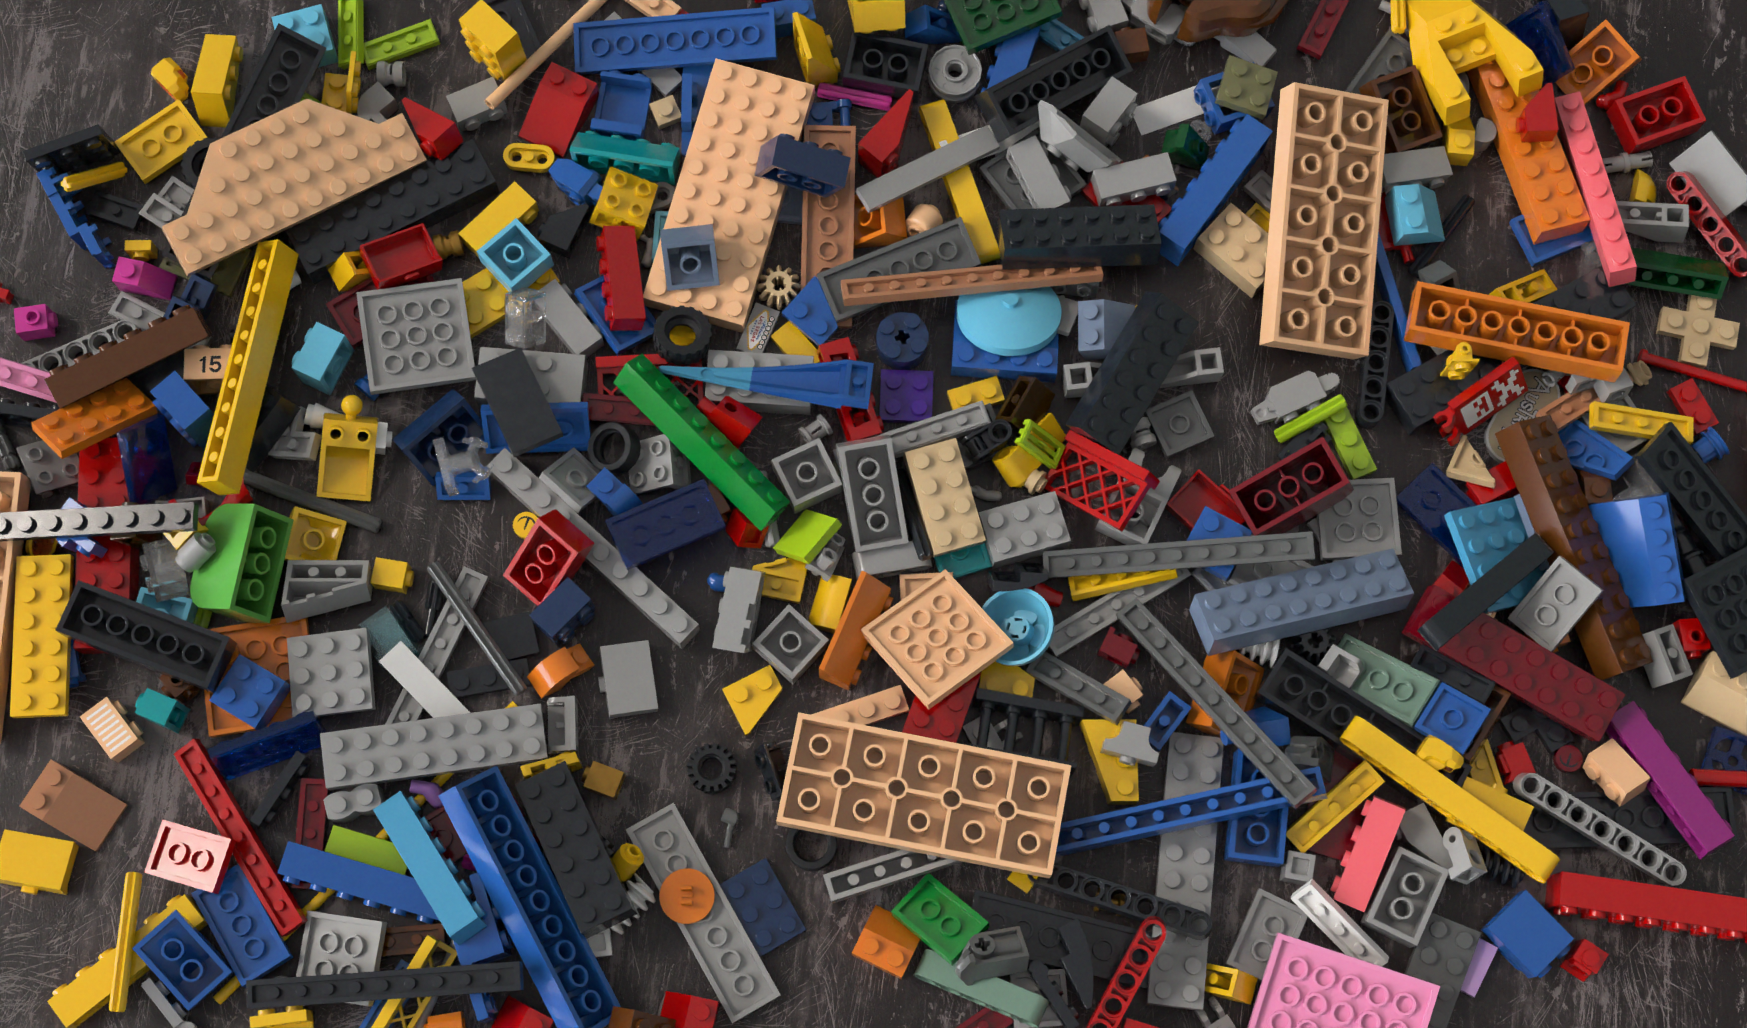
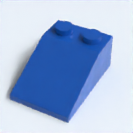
[132,909,234,1011]

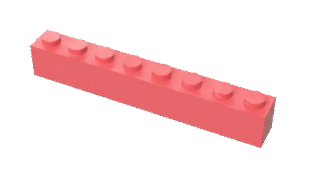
[1554,91,1637,287]

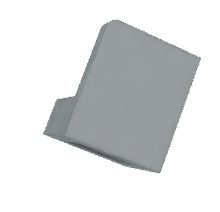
[1318,644,1364,689]
[1279,850,1316,885]

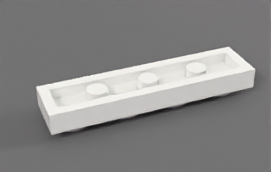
[1291,879,1389,966]

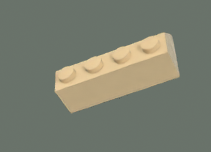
[1681,651,1747,737]

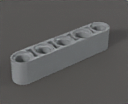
[21,320,138,372]

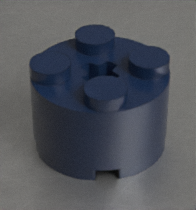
[876,312,929,370]

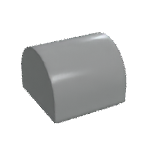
[1474,117,1497,152]

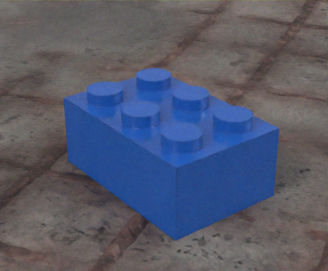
[150,371,214,451]

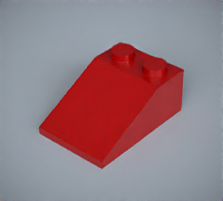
[518,62,599,159]
[858,89,913,178]

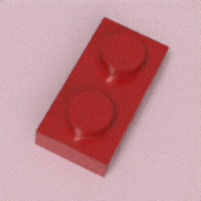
[1667,378,1719,437]

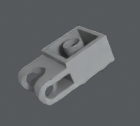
[1095,448,1181,545]

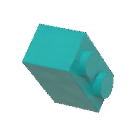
[135,688,191,734]

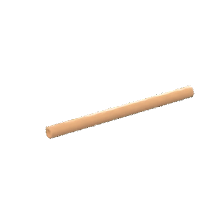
[484,0,608,110]

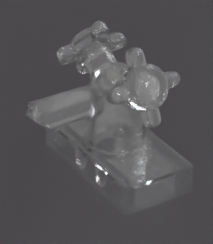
[433,437,494,497]

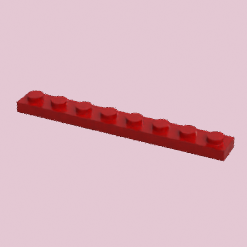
[173,738,308,937]

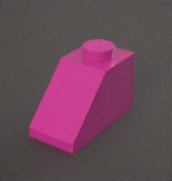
[112,257,178,301]

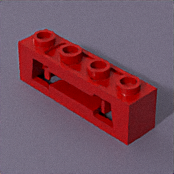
[817,337,884,442]

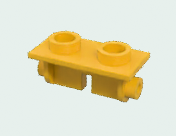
[1440,342,1479,380]

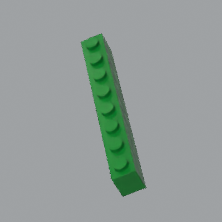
[613,354,790,531]

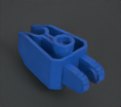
[548,159,603,207]

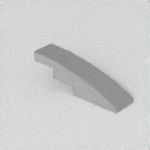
[1179,4,1277,67]

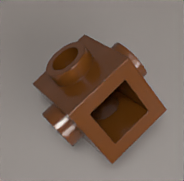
[159,674,201,703]

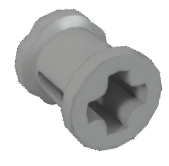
[798,414,833,443]

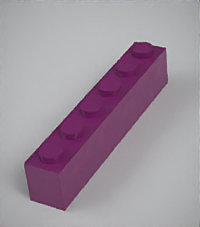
[1605,701,1735,860]

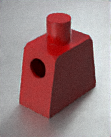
[696,396,763,449]

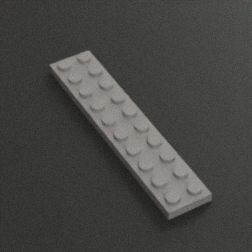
[1146,732,1223,1011]

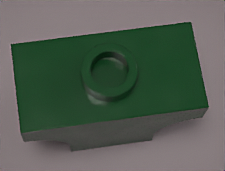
[1161,124,1210,170]

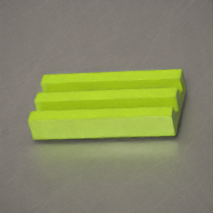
[1015,419,1066,469]

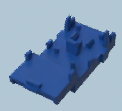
[36,167,116,268]

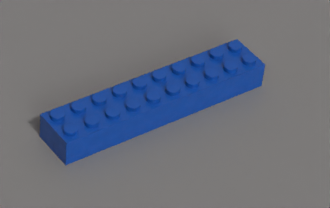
[438,766,621,1028]

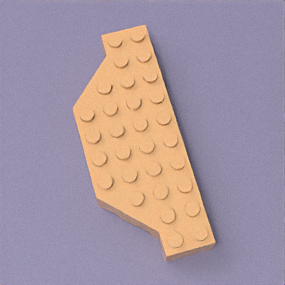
[162,99,426,277]

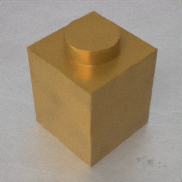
[581,761,626,801]

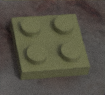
[1215,55,1278,120]

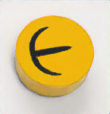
[513,512,538,540]

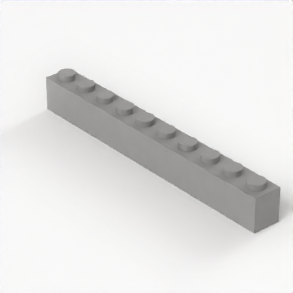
[486,448,700,649]

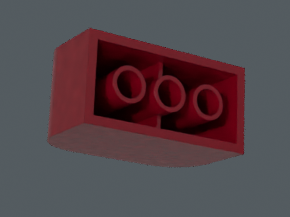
[1228,437,1354,536]

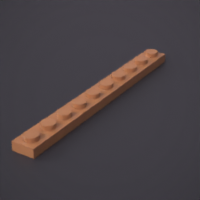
[841,265,1104,306]

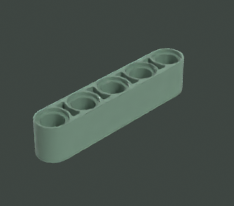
[914,949,1049,1028]

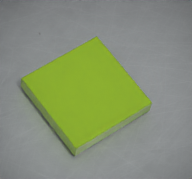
[773,509,842,564]

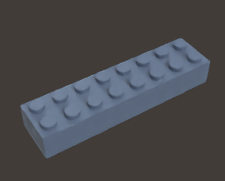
[1189,548,1414,656]

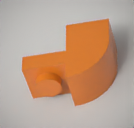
[527,643,594,699]

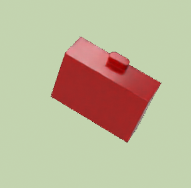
[360,223,443,290]
[1165,469,1246,531]

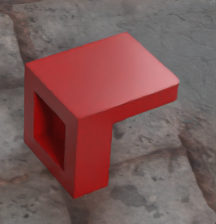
[726,507,769,549]

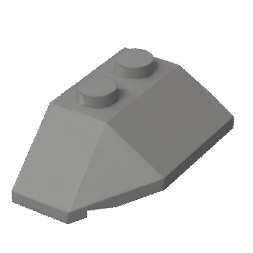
[1038,100,1123,172]

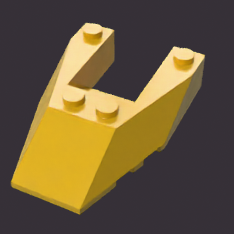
[1406,0,1544,126]

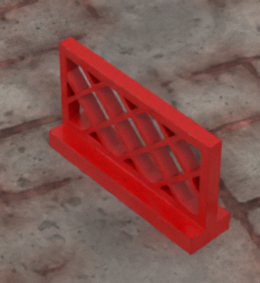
[596,354,704,402]
[1044,430,1160,532]

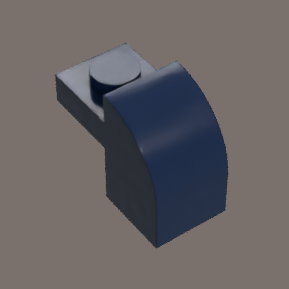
[163,274,219,320]

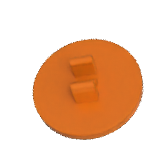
[659,868,715,924]

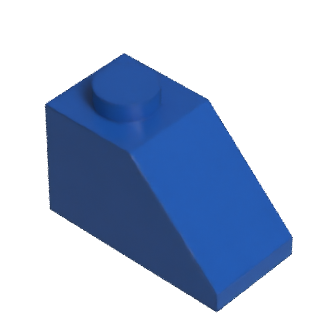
[904,5,962,45]

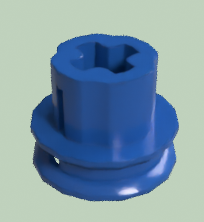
[1690,426,1730,464]

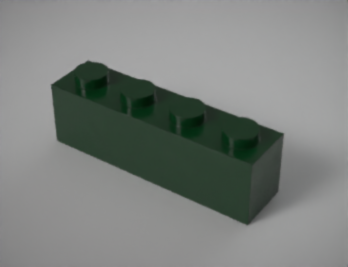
[1625,247,1729,300]

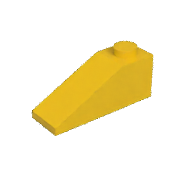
[1489,269,1558,303]

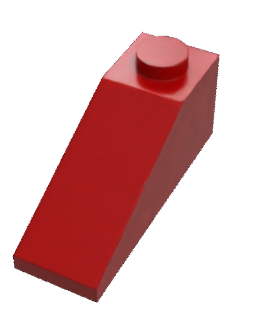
[402,97,463,160]

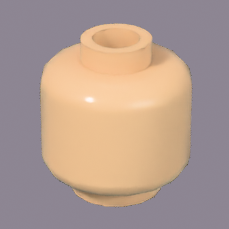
[906,204,943,237]

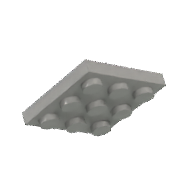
[1316,478,1402,561]
[287,628,376,719]
[296,911,387,1006]

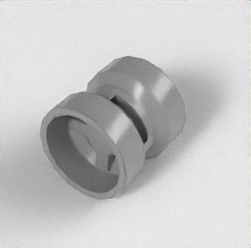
[376,61,406,87]
[1130,417,1157,450]

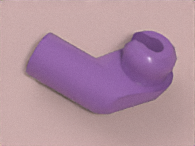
[410,779,444,808]

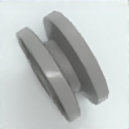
[928,45,982,103]

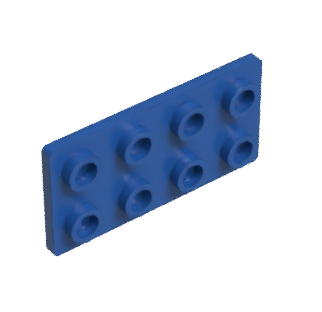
[681,65,713,157]

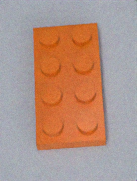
[31,378,157,459]

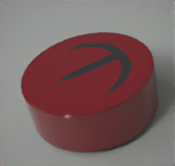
[1553,745,1583,773]

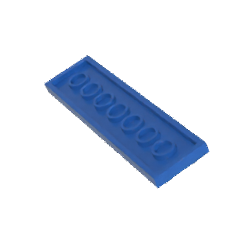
[573,7,778,75]

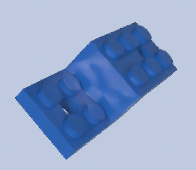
[453,872,514,1023]

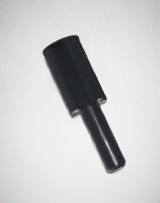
[424,581,443,636]

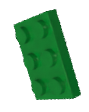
[891,873,990,966]

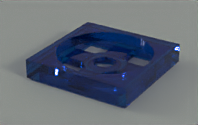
[1701,726,1747,795]

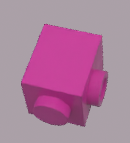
[14,304,58,341]

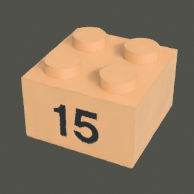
[183,344,232,395]

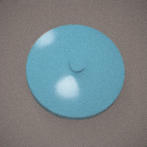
[957,287,1062,356]

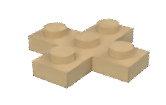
[1656,295,1740,369]

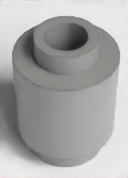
[175,532,216,572]

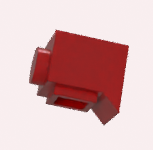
[1494,740,1536,785]
[1560,939,1609,982]

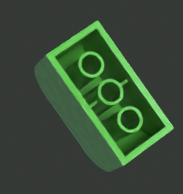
[190,504,294,623]

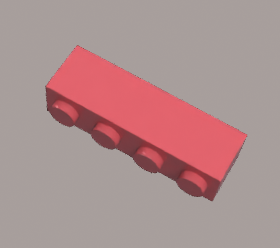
[1330,795,1406,912]

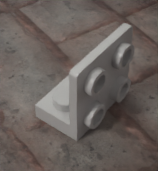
[629,434,692,495]

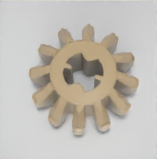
[757,265,801,311]

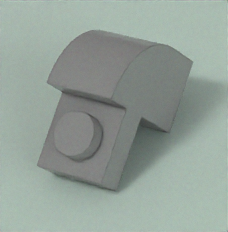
[357,82,399,124]
[1565,367,1634,403]

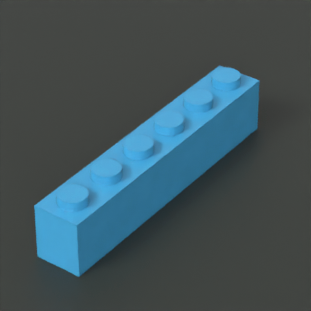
[373,791,487,945]

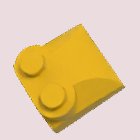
[284,506,347,562]

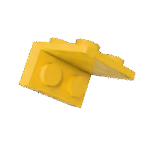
[321,51,361,114]
[589,167,658,241]

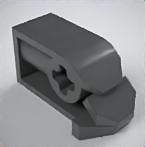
[1285,736,1335,783]
[955,926,1029,986]

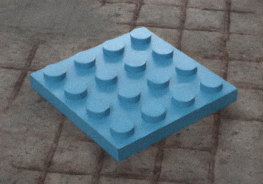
[1444,497,1547,614]

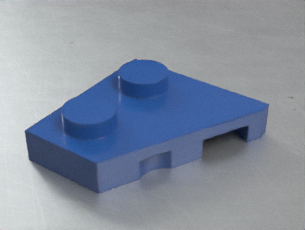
[782,276,838,346]

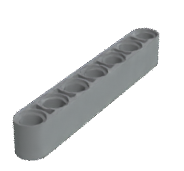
[1513,773,1687,886]

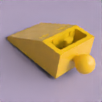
[316,395,378,501]

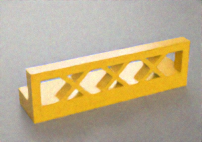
[371,935,458,1028]

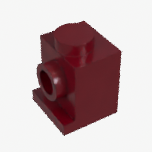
[1097,627,1141,669]

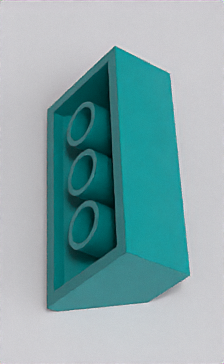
[570,131,681,186]

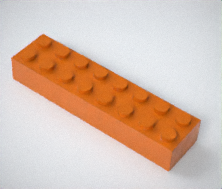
[1467,60,1590,245]
[1404,281,1630,383]

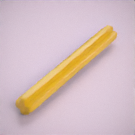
[109,872,142,1012]

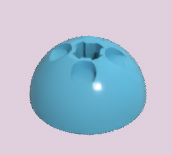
[982,588,1055,666]

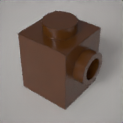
[1115,27,1150,63]

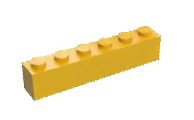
[47,894,208,1028]

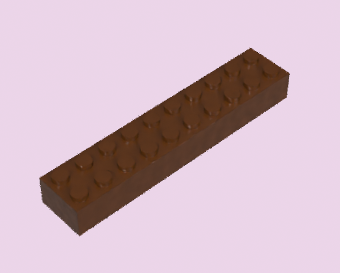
[1495,415,1653,680]

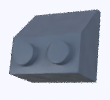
[660,224,720,291]
[1078,299,1136,360]

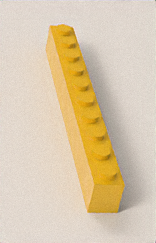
[197,239,299,495]

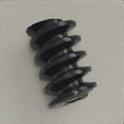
[1476,839,1526,889]

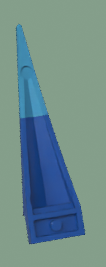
[659,359,874,409]

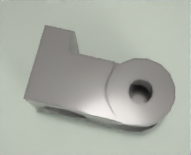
[1443,827,1488,884]

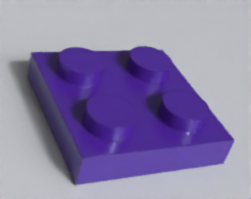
[880,369,933,423]

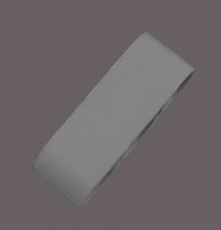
[852,541,932,580]

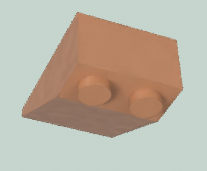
[19,759,128,852]

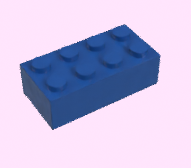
[1224,748,1288,867]

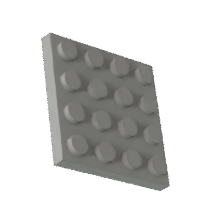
[356,278,476,395]

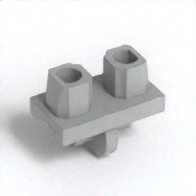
[805,533,845,582]

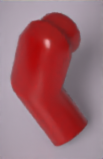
[1596,80,1629,110]

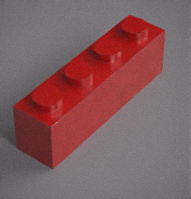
[596,226,646,331]

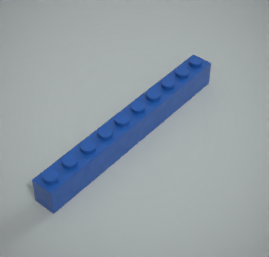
[1056,766,1327,857]

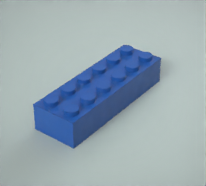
[1158,114,1273,266]

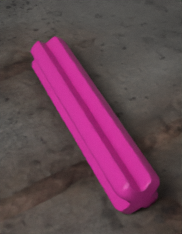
[817,82,892,111]

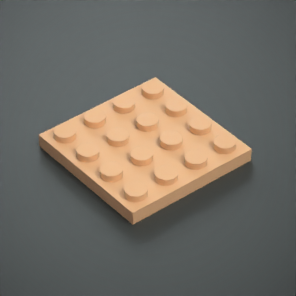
[861,569,1014,710]

